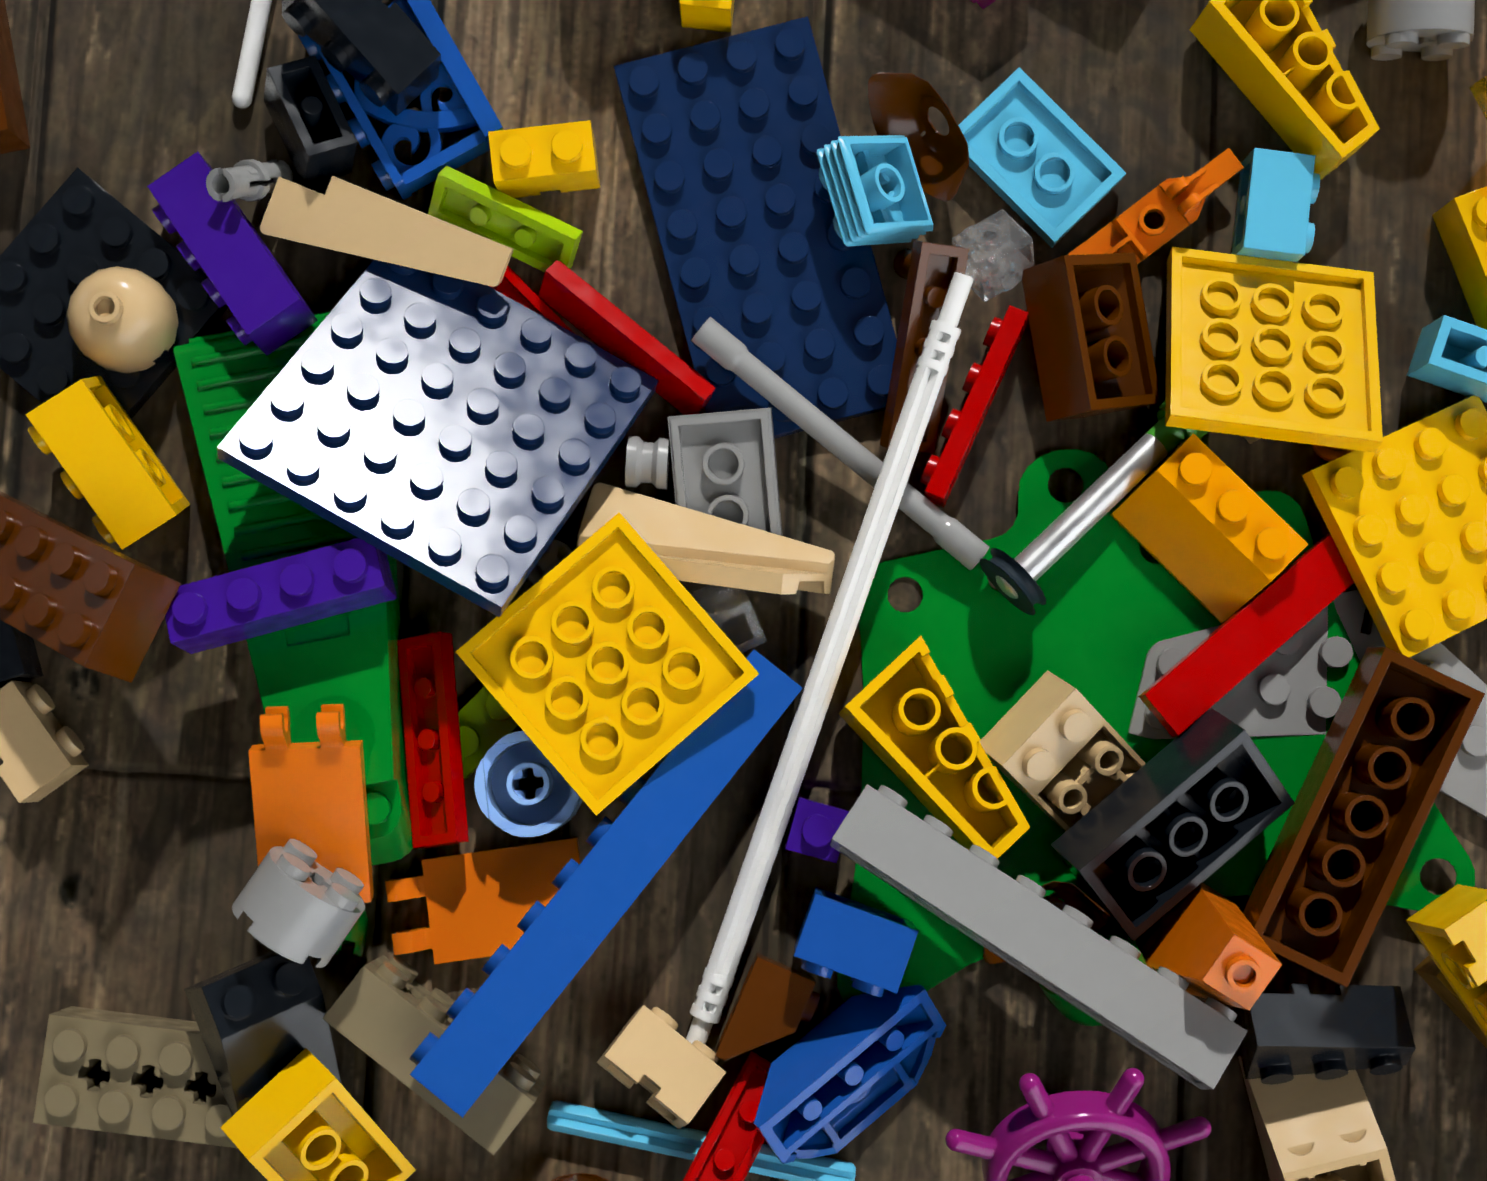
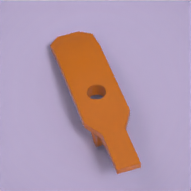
[1067,148,1244,265]

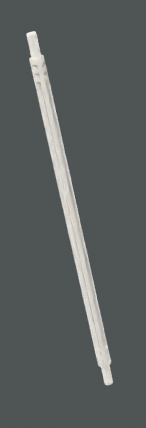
[686,272,974,1045]

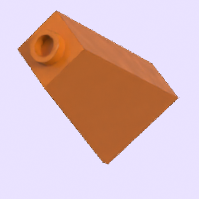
[1141,882,1282,1011]

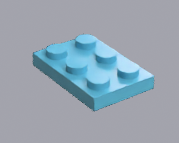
[958,67,1126,248]

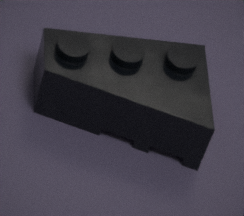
[282,0,441,116]
[1234,984,1416,1085]

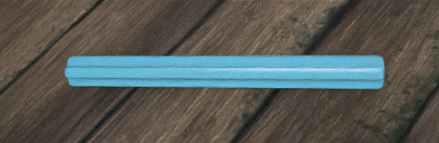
[547,1100,856,1181]

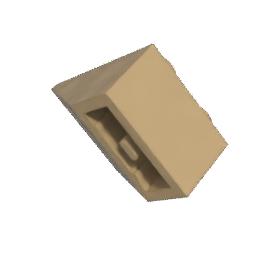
[979,670,1146,832]
[1238,1056,1396,1181]

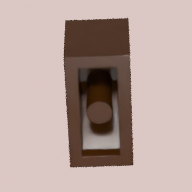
[715,953,820,1060]

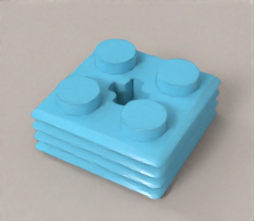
[817,135,933,247]

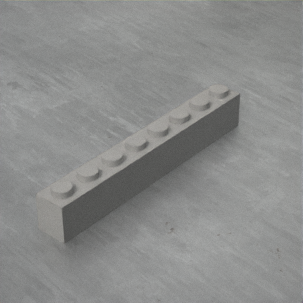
[830,784,1248,1090]

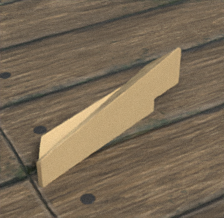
[260,176,514,287]
[577,482,835,595]

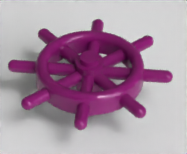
[945,1068,1211,1181]

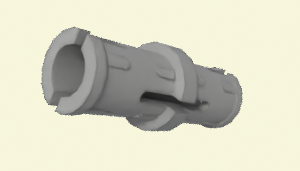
[206,159,293,202]

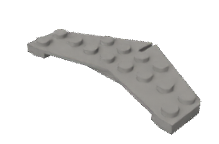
[1128,589,1487,821]

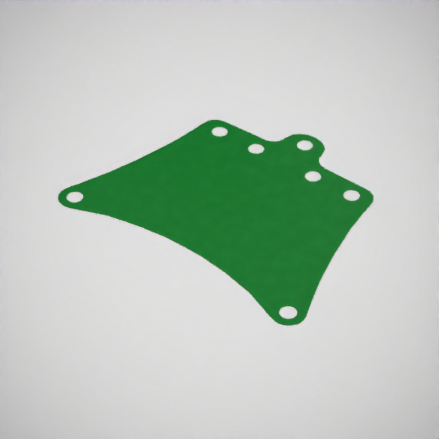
[837,449,1475,1002]

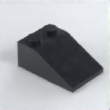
[184,951,341,1116]

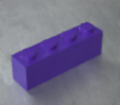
[147,151,318,356]
[165,538,397,654]

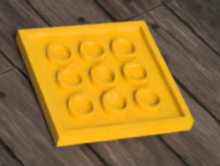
[1165,247,1383,453]
[1302,395,1487,658]
[455,512,759,816]

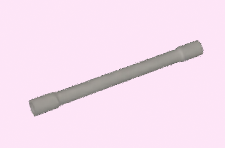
[691,316,990,570]

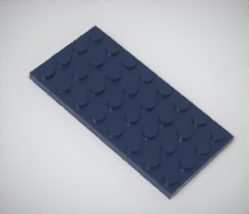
[614,16,897,439]

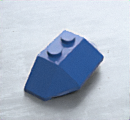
[754,985,946,1164]

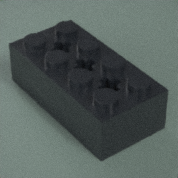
[1050,708,1295,941]

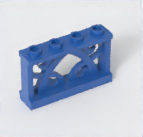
[298,0,504,200]

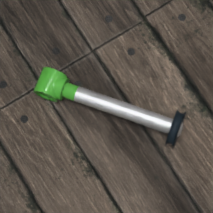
[980,400,1208,615]

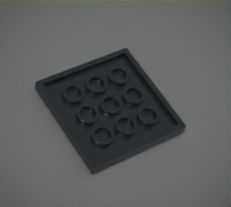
[0,167,228,419]

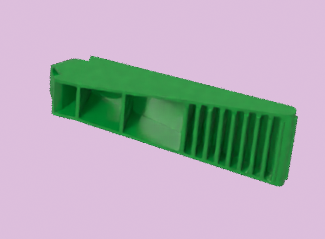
[173,312,413,866]

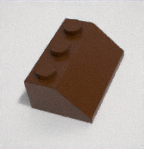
[1020,253,1162,422]

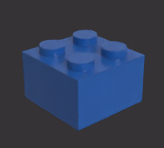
[794,887,919,997]

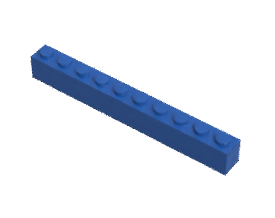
[409,649,803,1118]

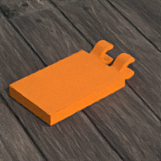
[248,704,374,903]
[385,837,581,965]

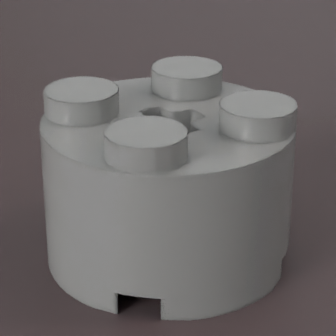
[1366,0,1475,61]
[232,839,365,968]

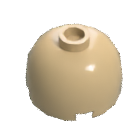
[66,266,179,374]

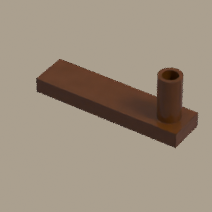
[880,240,969,453]

